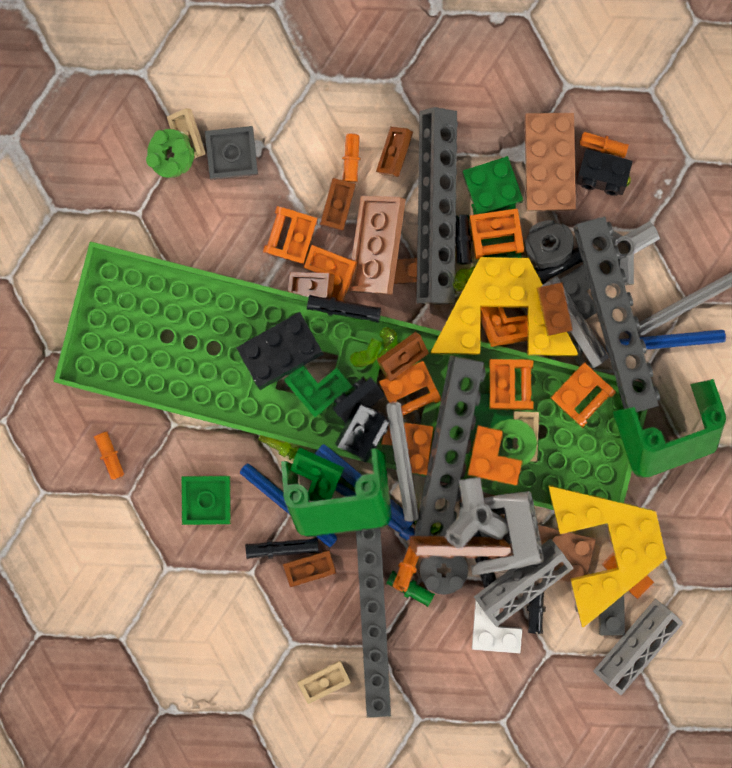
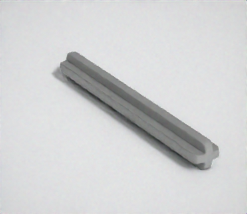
[637,272,732,336]
[386,402,419,521]

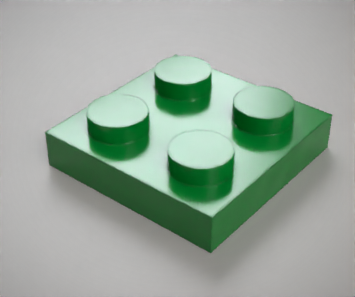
[462,156,523,214]
[181,476,231,525]

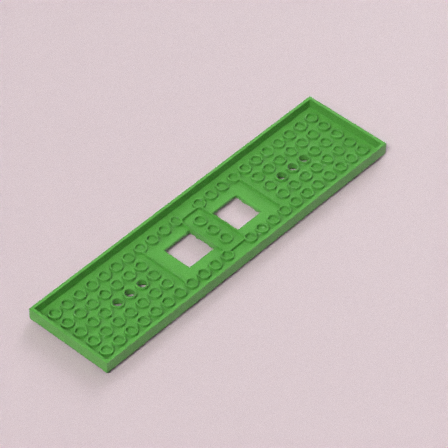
[53,241,654,524]

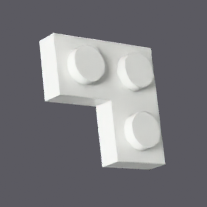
[472,600,522,653]

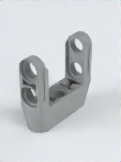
[459,491,543,575]

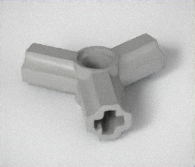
[592,221,660,285]
[445,477,509,548]

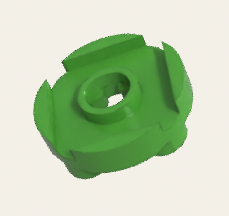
[146,129,194,178]
[492,419,537,466]

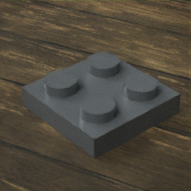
[205,126,258,180]

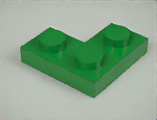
[284,366,353,418]
[290,448,344,501]

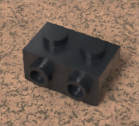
[576,149,633,196]
[332,376,384,424]
[335,402,389,463]

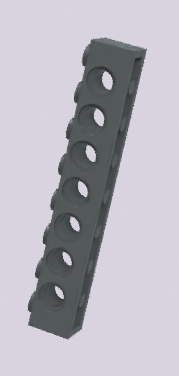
[417,107,458,305]
[573,216,660,412]
[414,356,486,536]
[356,528,391,718]

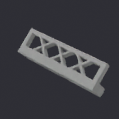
[542,276,609,368]
[474,539,574,627]
[593,598,683,695]

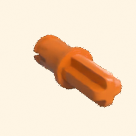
[579,132,629,158]
[342,133,361,182]
[94,431,124,480]
[393,546,419,592]

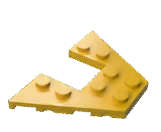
[431,257,578,356]
[548,485,667,627]

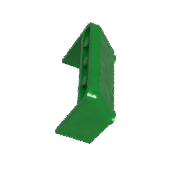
[613,379,726,478]
[281,448,391,537]

